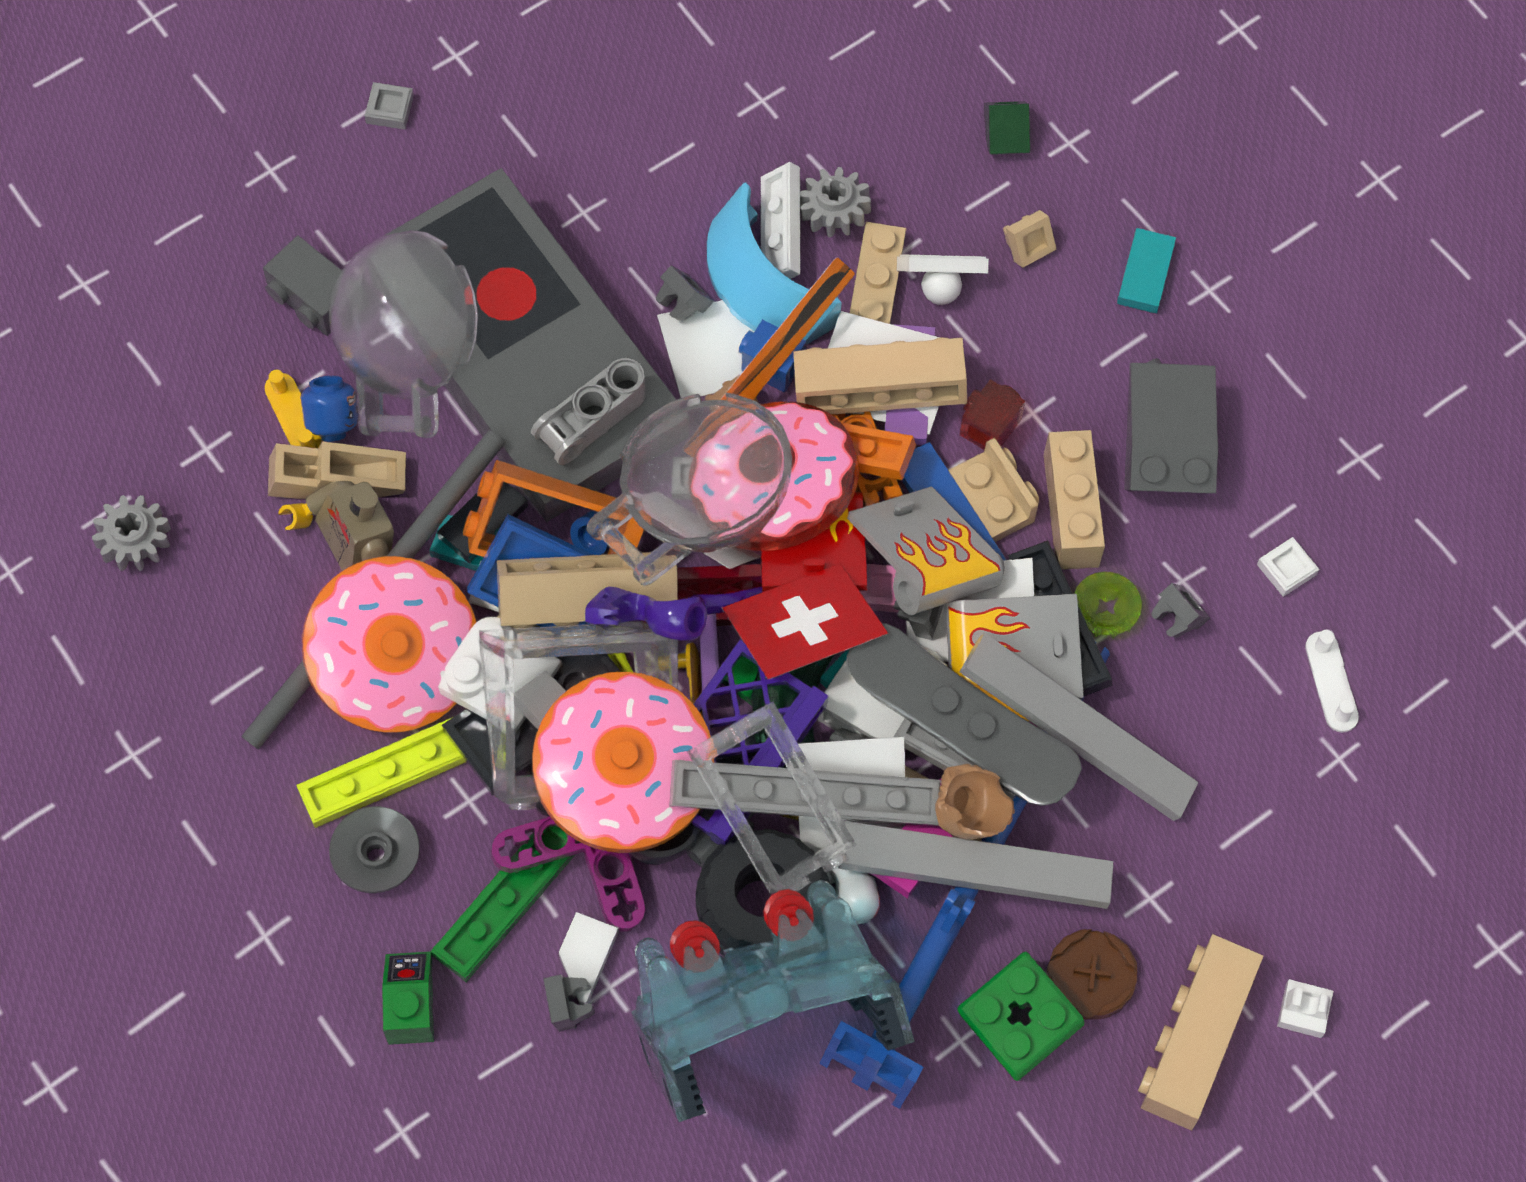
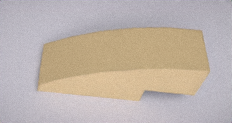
[268,441,406,499]

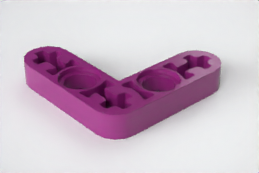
[491,817,645,932]

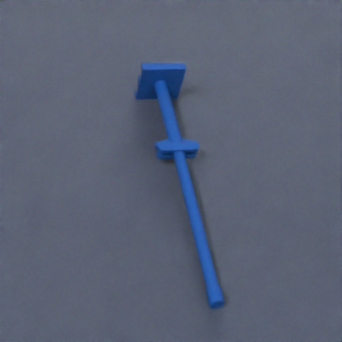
[819,642,1110,1109]

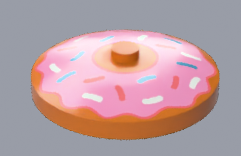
[302,556,476,732]
[532,672,714,853]

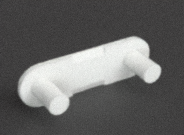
[1305,630,1359,733]

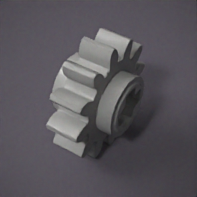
[800,167,871,237]
[92,495,171,571]

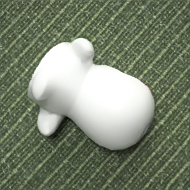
[825,849,880,925]

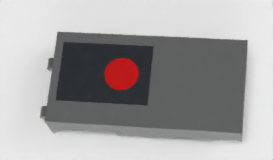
[360,168,689,522]

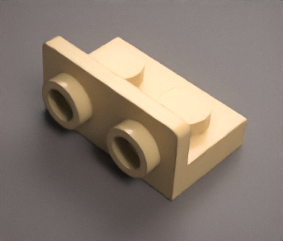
[948,438,1039,542]

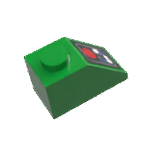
[382,951,434,1045]

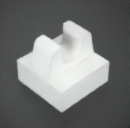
[1277,979,1333,1038]

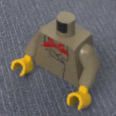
[278,481,394,571]

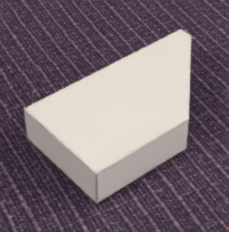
[559,912,618,1005]

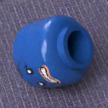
[300,376,359,442]

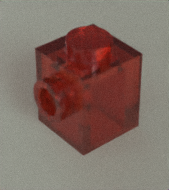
[959,379,1026,451]

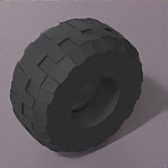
[695,829,831,969]

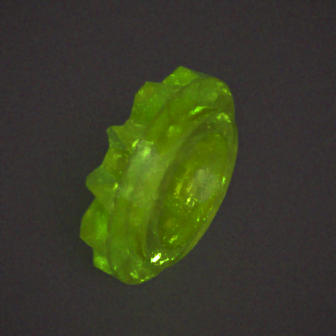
[1074,572,1142,639]

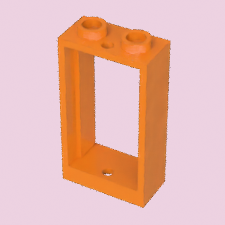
[463,460,647,557]

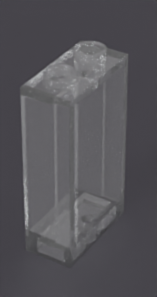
[687,701,857,894]

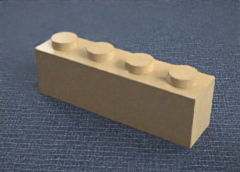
[793,337,967,415]
[497,551,678,630]
[1138,934,1263,1131]

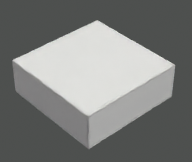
[1257,537,1319,597]

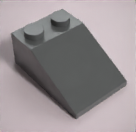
[1124,363,1218,493]

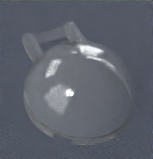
[329,230,478,438]
[586,393,792,586]

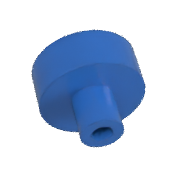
[570,511,616,555]

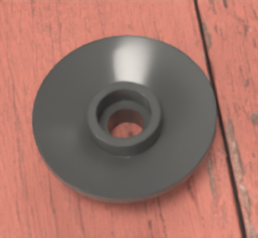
[329,806,420,893]

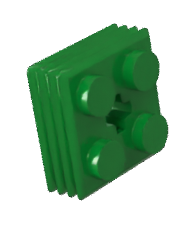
[957,952,1084,1081]

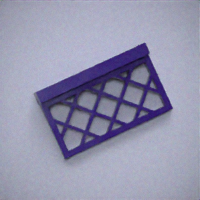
[691,640,829,845]

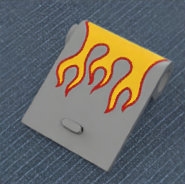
[847,486,1005,615]
[945,594,1083,699]

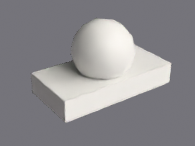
[897,255,989,305]

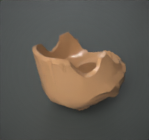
[935,764,1015,840]

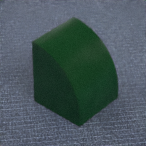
[984,101,1030,154]

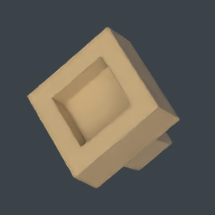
[1003,210,1057,268]

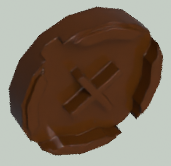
[1046,929,1137,1020]

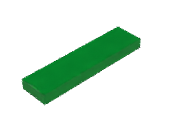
[431,817,581,983]

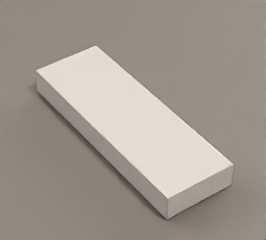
[761,162,800,279]

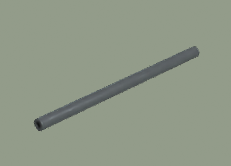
[241,430,505,750]

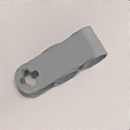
[531,358,646,465]

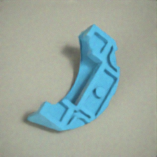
[707,182,842,345]

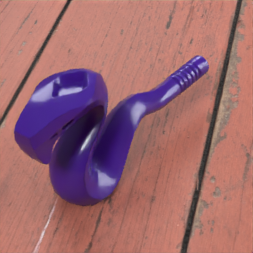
[585,587,762,641]

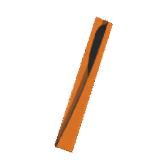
[682,257,855,457]

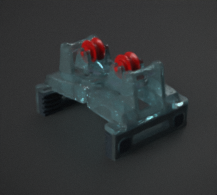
[631,880,915,1122]

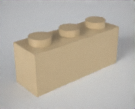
[1044,430,1105,570]

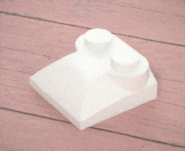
[438,617,562,735]

